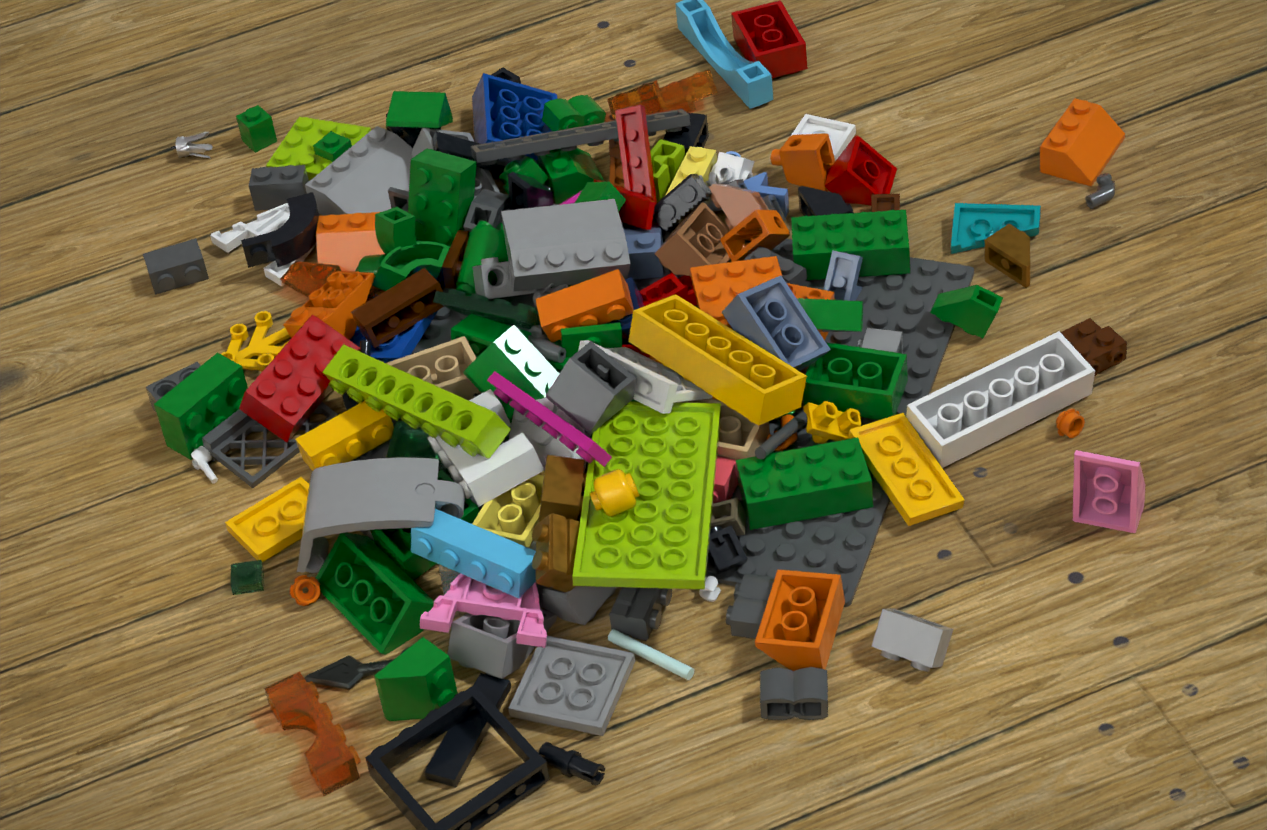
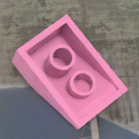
[1073,450,1145,533]

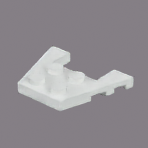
[210,203,317,286]

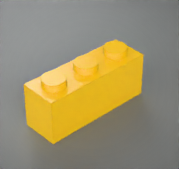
[295,401,397,471]

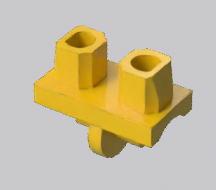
[803,401,861,444]

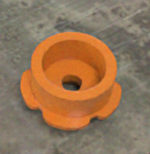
[1056,408,1085,438]
[290,575,320,606]

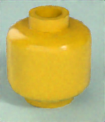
[589,469,640,517]

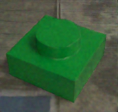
[313,131,352,162]

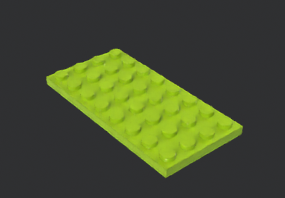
[572,401,721,590]

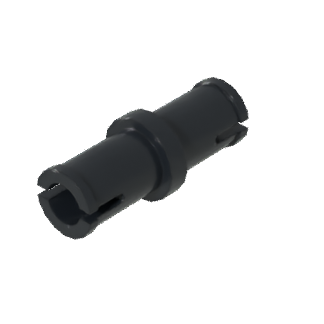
[538,742,605,786]

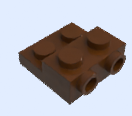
[1060,318,1127,376]

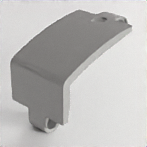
[297,457,465,573]

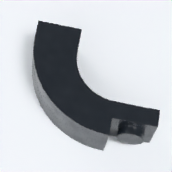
[241,192,319,268]

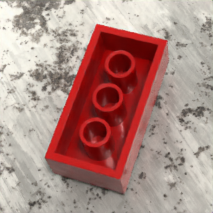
[239,314,360,443]

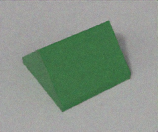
[386,91,453,128]

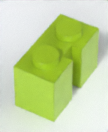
[650,139,685,203]

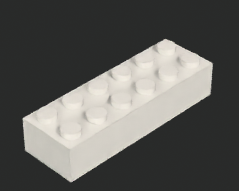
[906,331,1095,468]

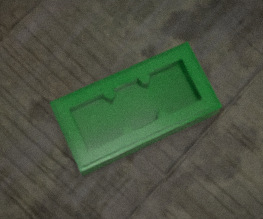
[561,322,622,358]

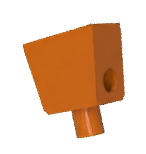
[770,133,835,192]
[720,209,790,262]

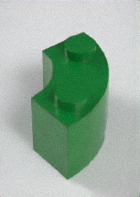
[372,241,450,291]

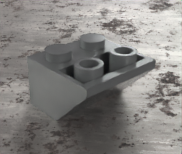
[546,341,636,434]

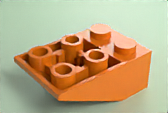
[283,271,375,340]

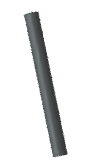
[755,410,807,459]

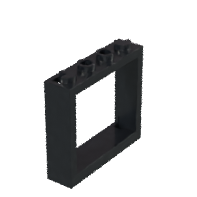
[365,685,550,830]

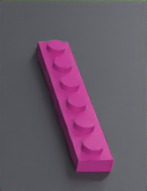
[487,371,612,467]

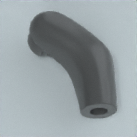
[528,325,566,363]

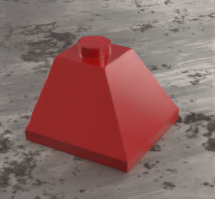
[824,135,897,205]

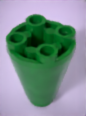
[455,221,508,303]

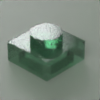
[231,560,264,595]

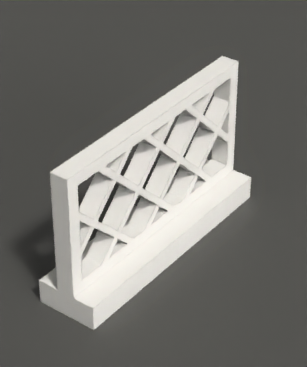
[578,340,713,414]

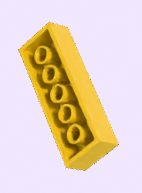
[628,294,807,426]

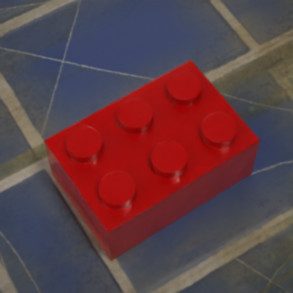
[731,0,808,78]

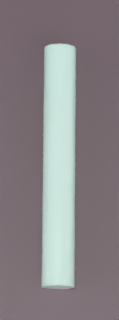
[608,629,694,680]

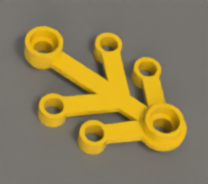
[221,311,290,372]

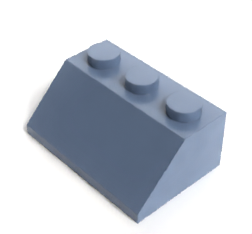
[722,276,831,371]

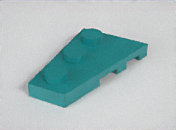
[951,203,1041,254]

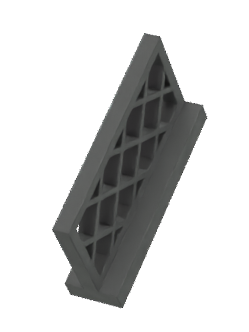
[202,402,339,488]

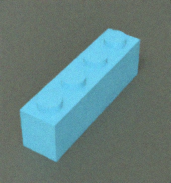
[411,509,536,598]

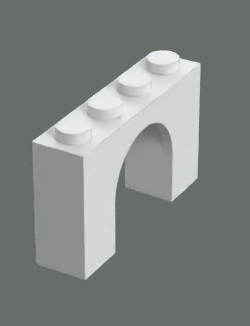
[427,389,544,507]

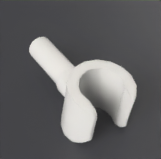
[191,446,218,484]
[699,576,721,602]

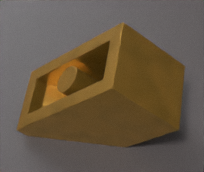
[985,224,1030,288]

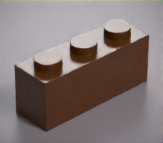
[351,268,449,348]

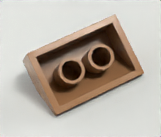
[655,202,730,276]

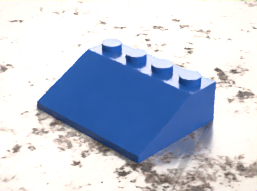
[472,73,557,160]

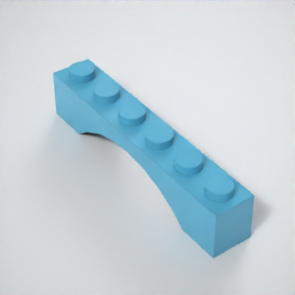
[675,0,773,109]

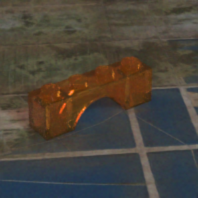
[264,671,361,796]

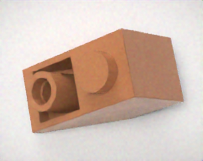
[709,183,769,230]

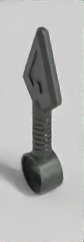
[304,647,409,690]

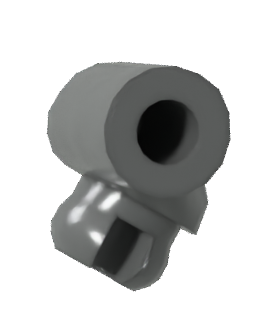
[1085,173,1116,209]

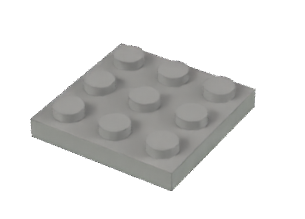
[508,636,635,736]

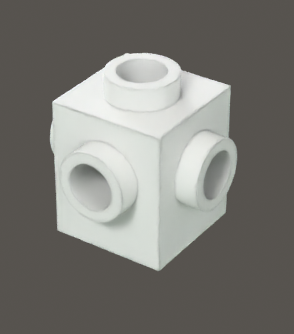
[711,152,754,184]

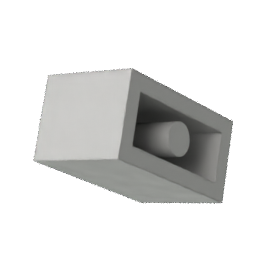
[871,608,953,672]

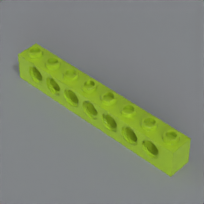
[322,344,511,459]

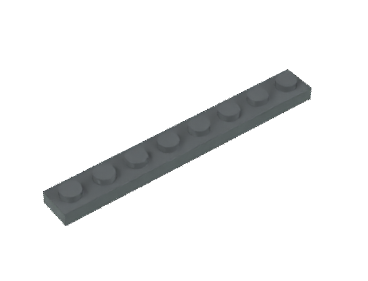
[471,109,690,165]

